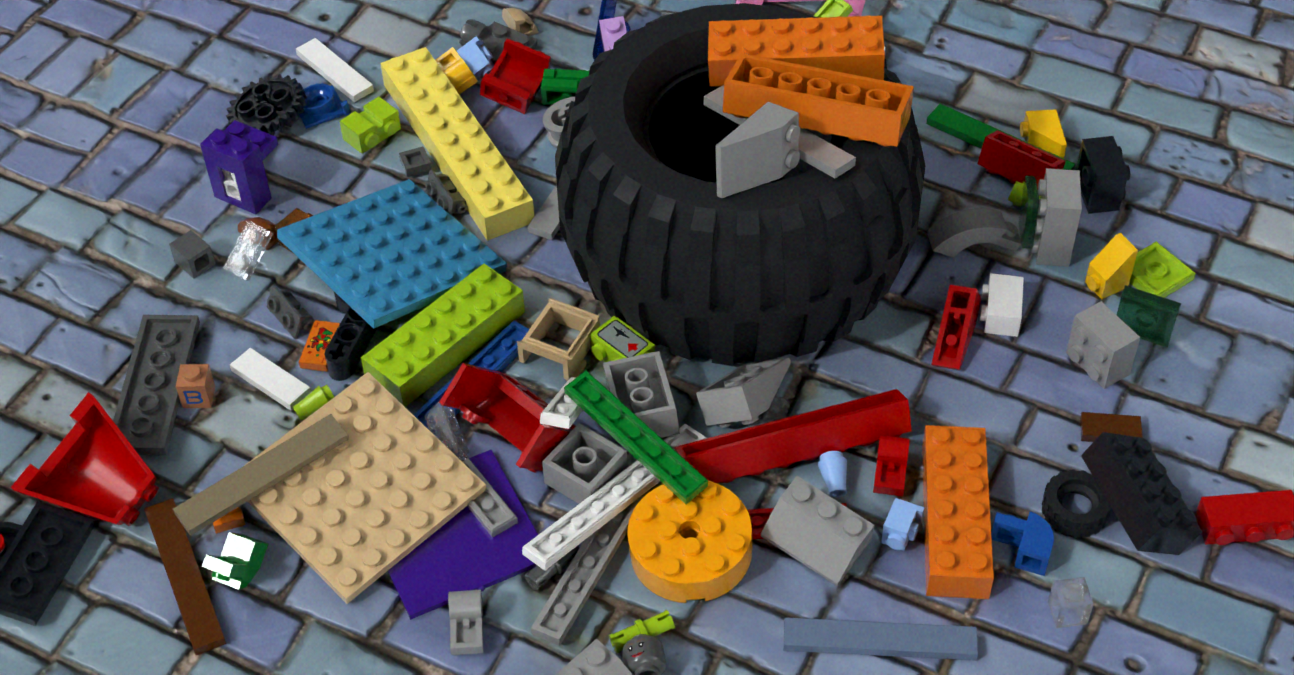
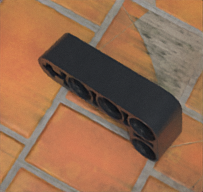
[324,292,378,381]

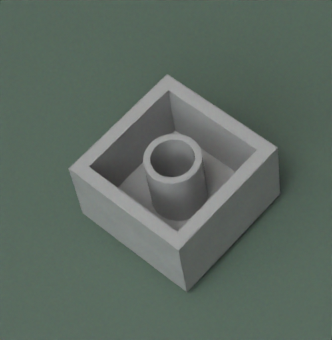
[1066,301,1140,389]
[542,423,627,504]

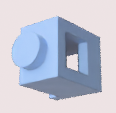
[457,36,494,77]
[881,498,925,551]

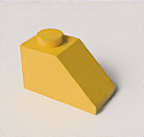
[1020,109,1067,158]
[1085,233,1138,300]

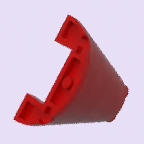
[10,392,159,526]

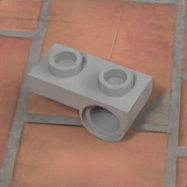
[448,589,483,655]

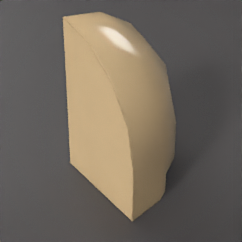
[502,8,539,36]

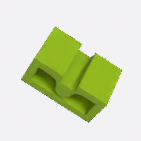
[339,96,401,154]

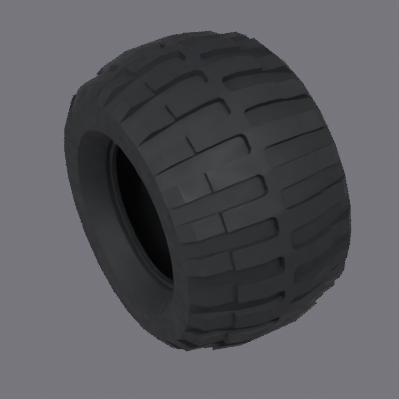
[555,3,926,366]

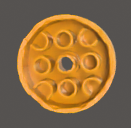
[628,481,752,603]

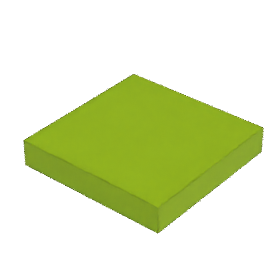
[1130,241,1196,304]

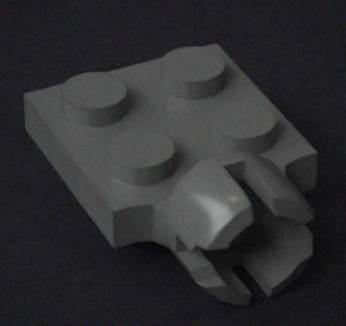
[459,19,537,65]

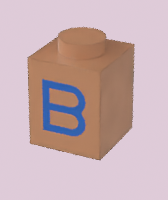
[176,364,215,408]

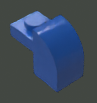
[991,511,1054,576]

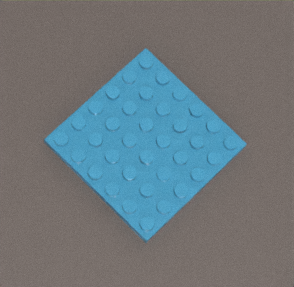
[277,179,507,329]

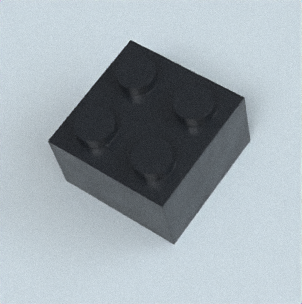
[1076,136,1130,214]

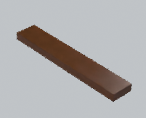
[144,498,227,655]

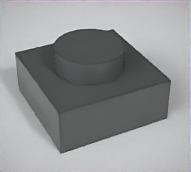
[399,146,432,177]

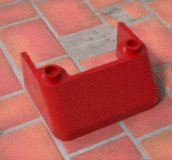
[439,363,576,473]

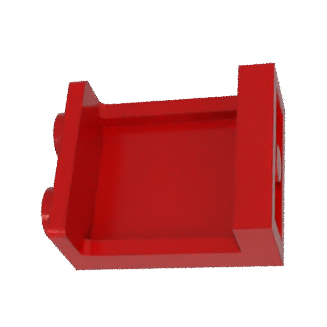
[480,38,551,114]

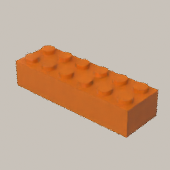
[708,15,885,86]
[723,54,914,147]
[922,425,994,599]

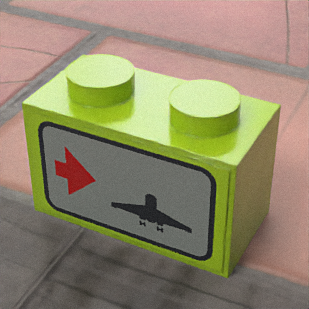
[591,316,655,362]

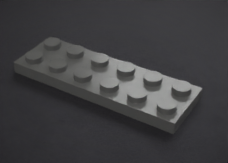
[113,315,200,455]

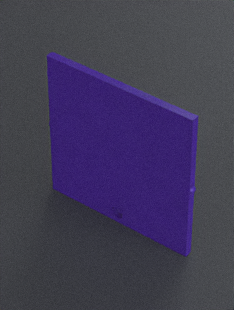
[387,450,538,620]

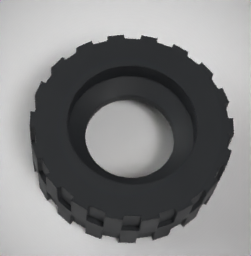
[1041,469,1112,538]

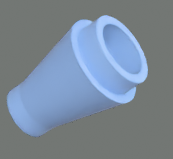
[818,451,847,498]

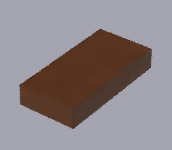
[1080,412,1142,442]

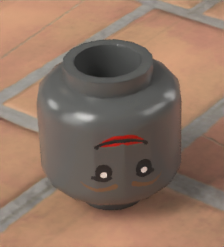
[622,634,667,675]

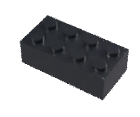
[1081,432,1203,555]

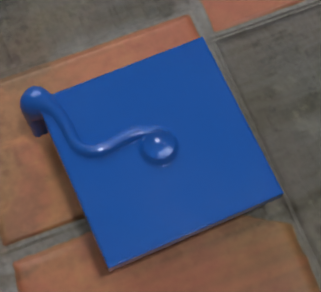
[299,83,351,129]

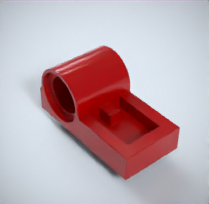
[873,435,910,497]

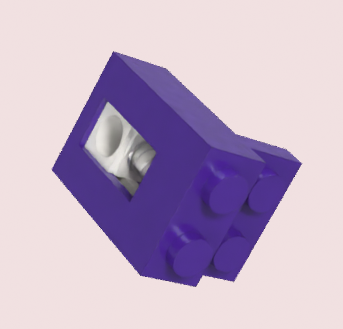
[200,120,279,214]

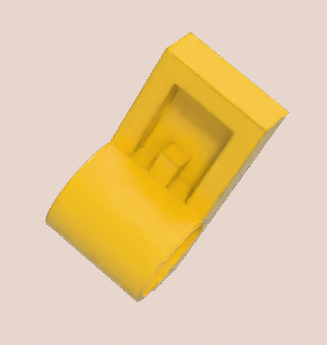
[435,47,478,95]

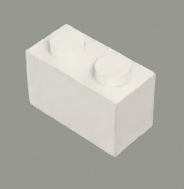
[980,273,1024,337]

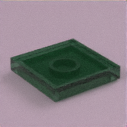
[1019,176,1040,249]
[1117,285,1181,347]

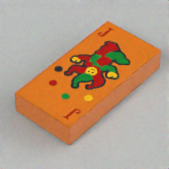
[299,320,340,372]

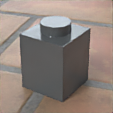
[169,230,215,279]

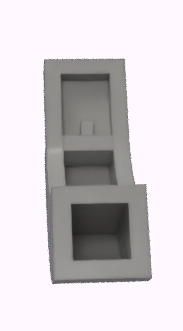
[927,208,1022,258]

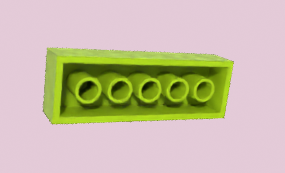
[361,263,525,407]

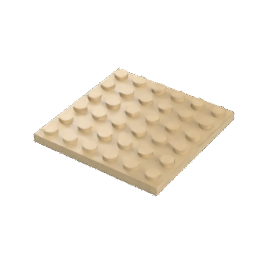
[244,372,486,604]

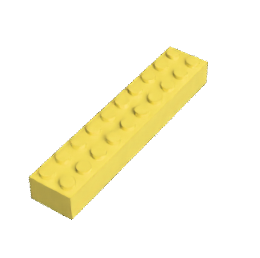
[380,47,534,241]

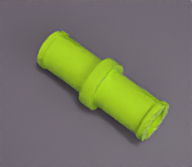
[609,610,675,654]

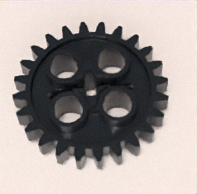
[226,74,307,136]

